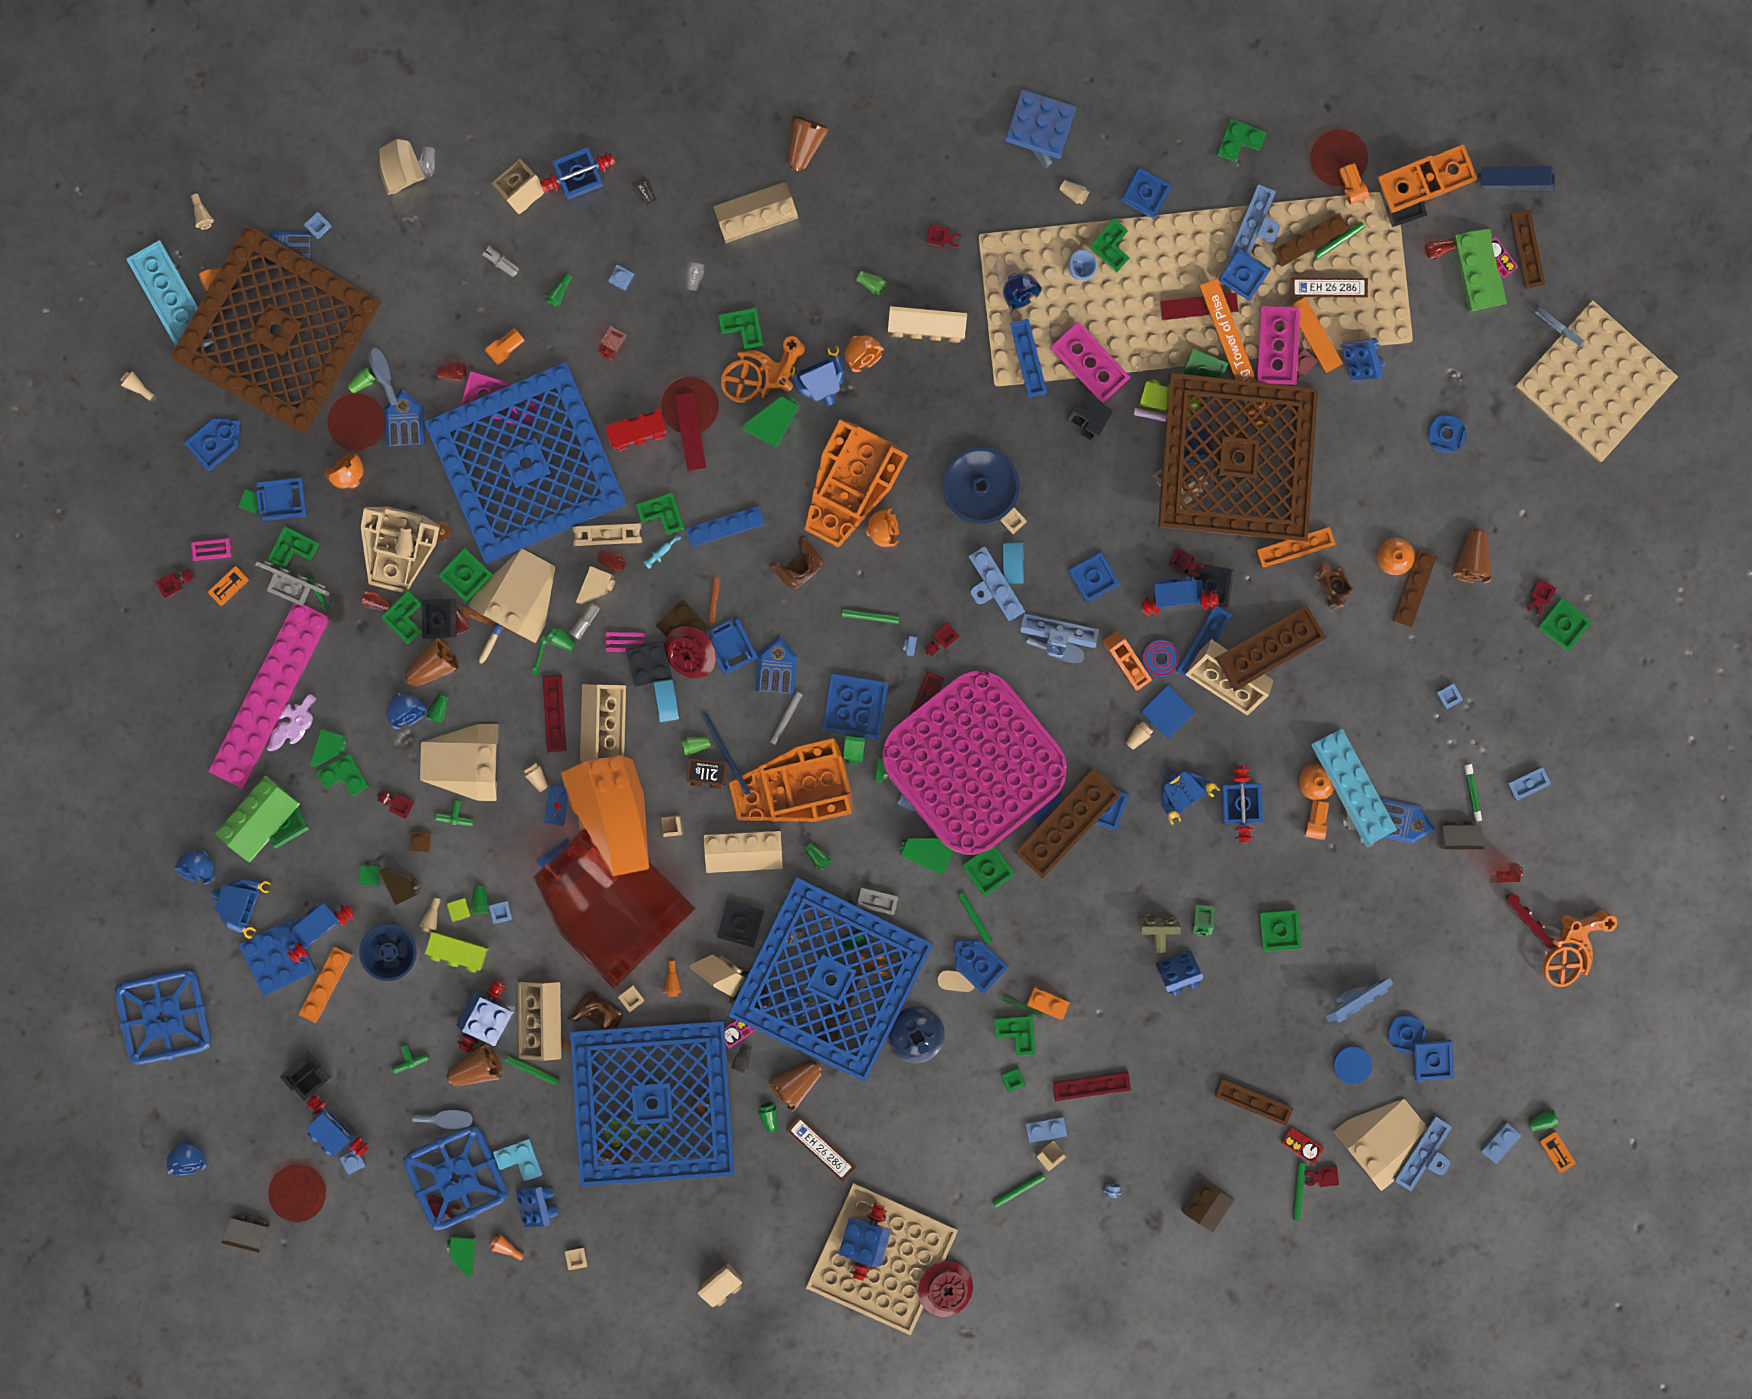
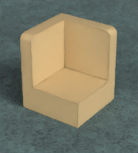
[661,815,683,837]
[1036,1141,1066,1171]

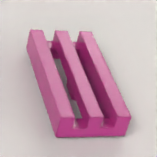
[191,538,232,561]
[606,632,645,652]

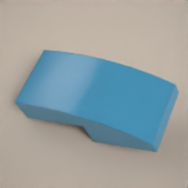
[1003,542,1025,583]
[653,678,679,722]

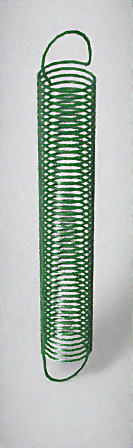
[997,994,1049,1020]

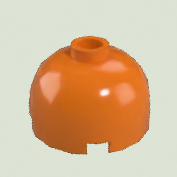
[845,335,884,372]
[324,452,364,489]
[866,508,899,547]
[1376,537,1415,576]
[1298,763,1335,801]

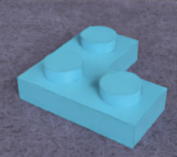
[493,1138,543,1182]

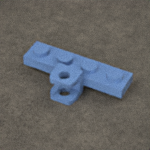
[1229,184,1280,257]
[969,546,1025,621]
[1020,613,1099,658]
[1325,978,1393,1023]
[1394,1116,1452,1191]

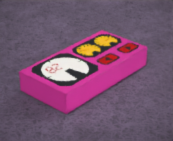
[1491,237,1518,279]
[725,1020,756,1049]

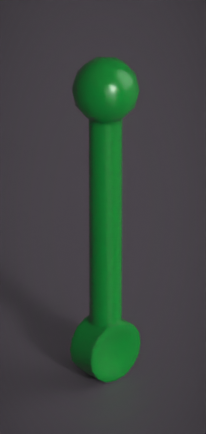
[531,636,548,675]

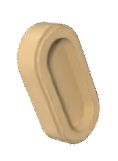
[937,970,974,992]

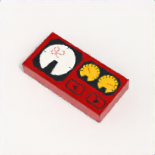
[1281,1127,1324,1164]

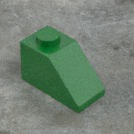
[310,729,347,767]
[843,736,865,764]
[447,1235,476,1278]

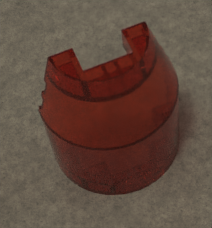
[533,829,696,989]

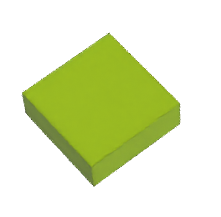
[447,898,471,922]

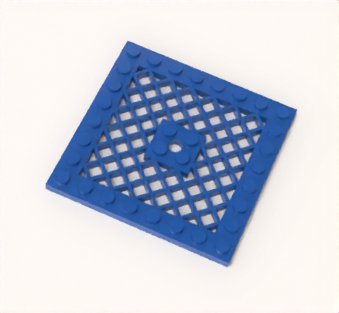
[424,362,627,564]
[728,877,933,1082]
[570,1021,734,1186]

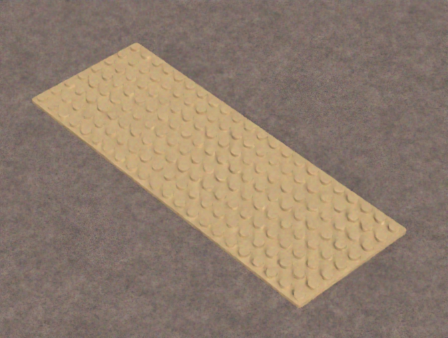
[979,191,1413,387]

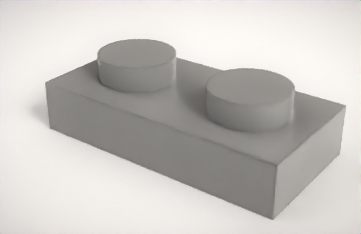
[857,887,898,915]

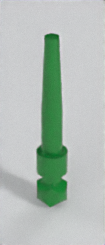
[304,573,331,614]

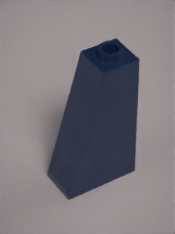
[1478,166,1555,191]

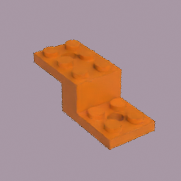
[1377,144,1478,214]

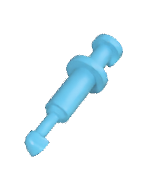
[643,535,681,569]

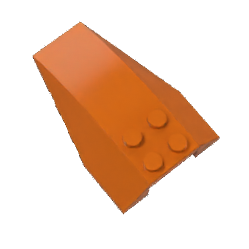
[805,419,908,547]
[729,738,852,822]
[561,755,649,876]

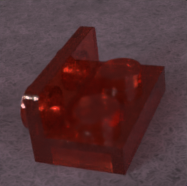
[1491,863,1523,883]

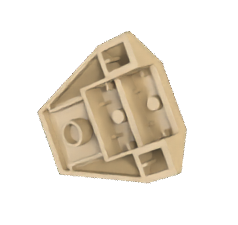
[361,506,440,593]
[468,548,556,643]
[420,724,498,801]
[1333,1098,1428,1191]

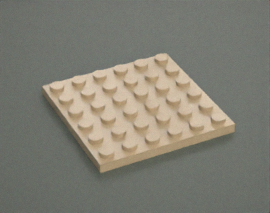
[1515,300,1678,463]
[806,1183,958,1335]

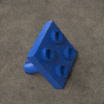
[1341,337,1385,380]
[1155,951,1203,996]
[516,1186,558,1227]

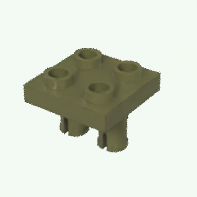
[1139,915,1181,952]

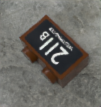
[687,758,728,789]

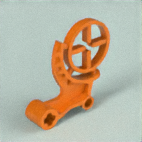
[721,336,805,403]
[1542,910,1617,987]

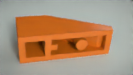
[1102,630,1152,691]

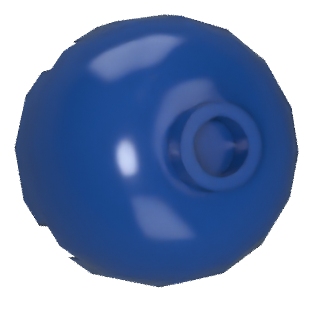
[387,693,427,729]
[174,849,214,885]
[167,1142,206,1175]

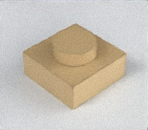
[1000,508,1027,535]
[618,985,645,1012]
[565,1247,588,1270]

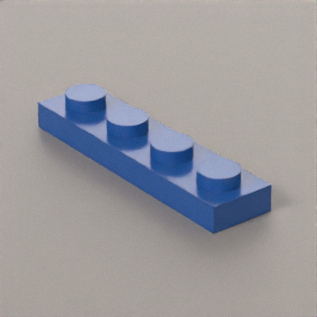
[1010,319,1047,398]
[686,506,765,547]
[1177,606,1232,681]

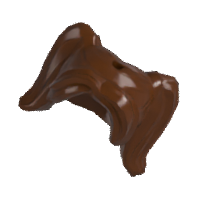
[769,535,823,589]
[1314,563,1354,610]
[568,992,622,1029]

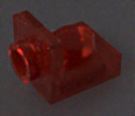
[598,326,627,361]

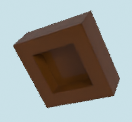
[410,831,431,852]

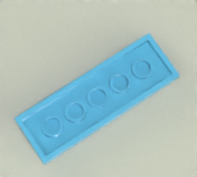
[126,240,218,352]
[1311,729,1397,846]

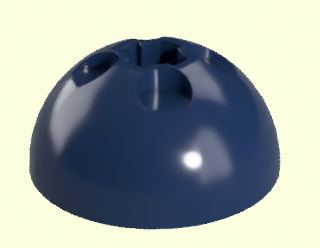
[359,924,417,981]
[888,1006,945,1063]

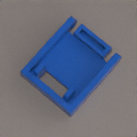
[255,478,306,521]
[705,617,758,675]

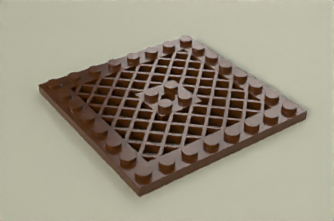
[170,224,382,435]
[1158,373,1318,542]

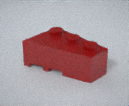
[605,408,668,451]

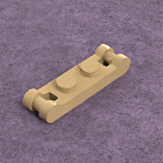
[572,524,642,546]

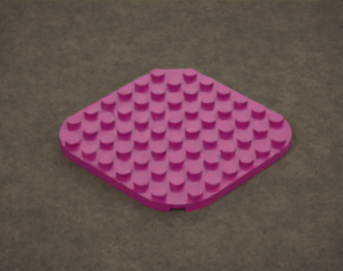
[882,671,1067,855]

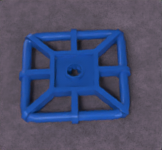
[115,969,210,1064]
[403,1125,508,1231]

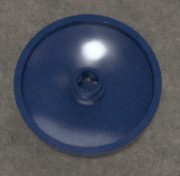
[943,447,1020,524]

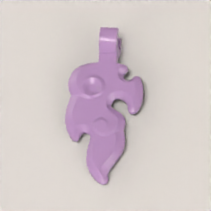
[267,694,317,751]

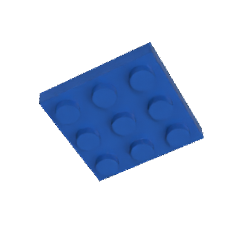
[1005,89,1077,159]
[822,674,888,740]
[239,919,316,997]

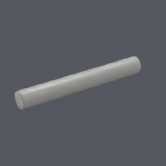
[770,691,802,745]

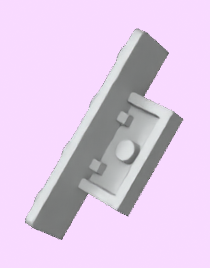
[255,560,329,606]

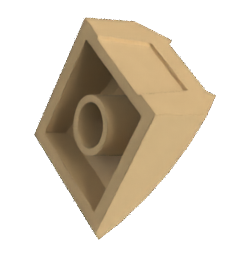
[379,139,425,195]

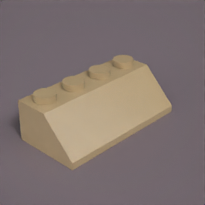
[713,182,798,243]
[888,306,967,343]
[1185,639,1273,716]
[580,684,626,761]
[704,830,783,873]
[518,981,561,1061]

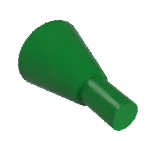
[544,273,572,307]

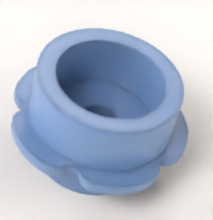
[1103,1183,1121,1198]

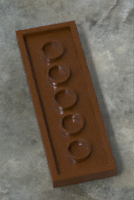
[1215,605,1326,691]
[1014,769,1121,879]

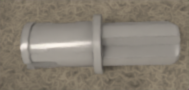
[482,245,519,277]
[569,603,600,639]

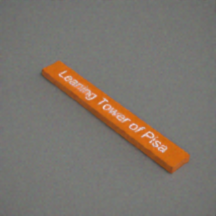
[1199,278,1271,427]

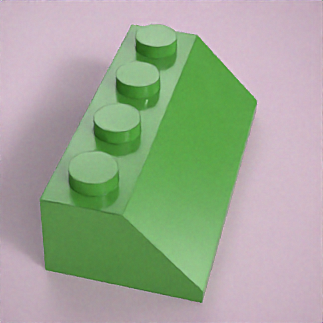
[1453,229,1507,312]
[215,775,300,862]

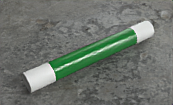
[1464,764,1482,822]

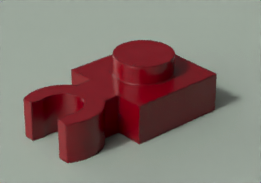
[926,224,961,248]
[1168,548,1204,577]
[1527,579,1556,616]
[1305,1165,1339,1187]
[428,1195,461,1219]

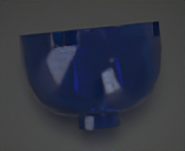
[1003,273,1042,309]

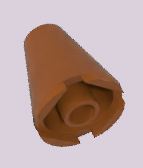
[787,115,829,171]
[1453,529,1492,583]
[405,638,459,687]
[446,1043,502,1087]
[768,1060,822,1112]

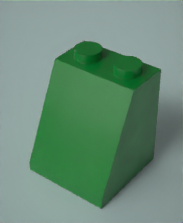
[742,396,799,449]
[898,837,953,875]

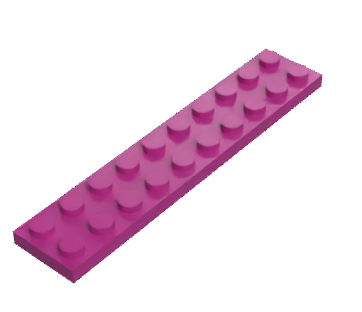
[208,603,330,789]

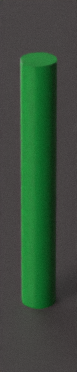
[1313,221,1366,260]
[842,609,900,624]
[957,891,993,945]
[504,1055,560,1086]
[1293,1162,1306,1220]
[992,1172,1046,1208]

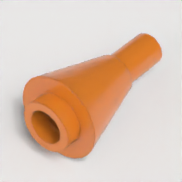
[663,961,682,997]
[489,1234,524,1260]

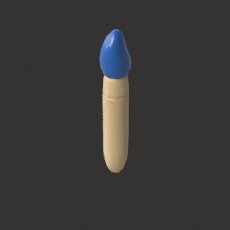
[479,623,502,663]

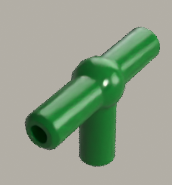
[435,800,473,826]
[392,1045,429,1074]

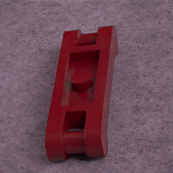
[1505,893,1557,949]

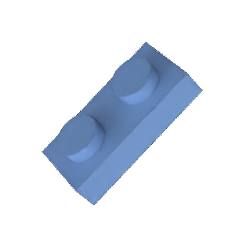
[1507,767,1551,801]
[1026,1116,1067,1143]
[1481,1122,1522,1164]

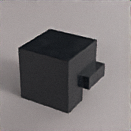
[1067,395,1113,443]
[280,1051,331,1101]

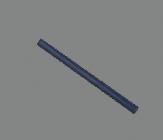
[702,713,751,796]

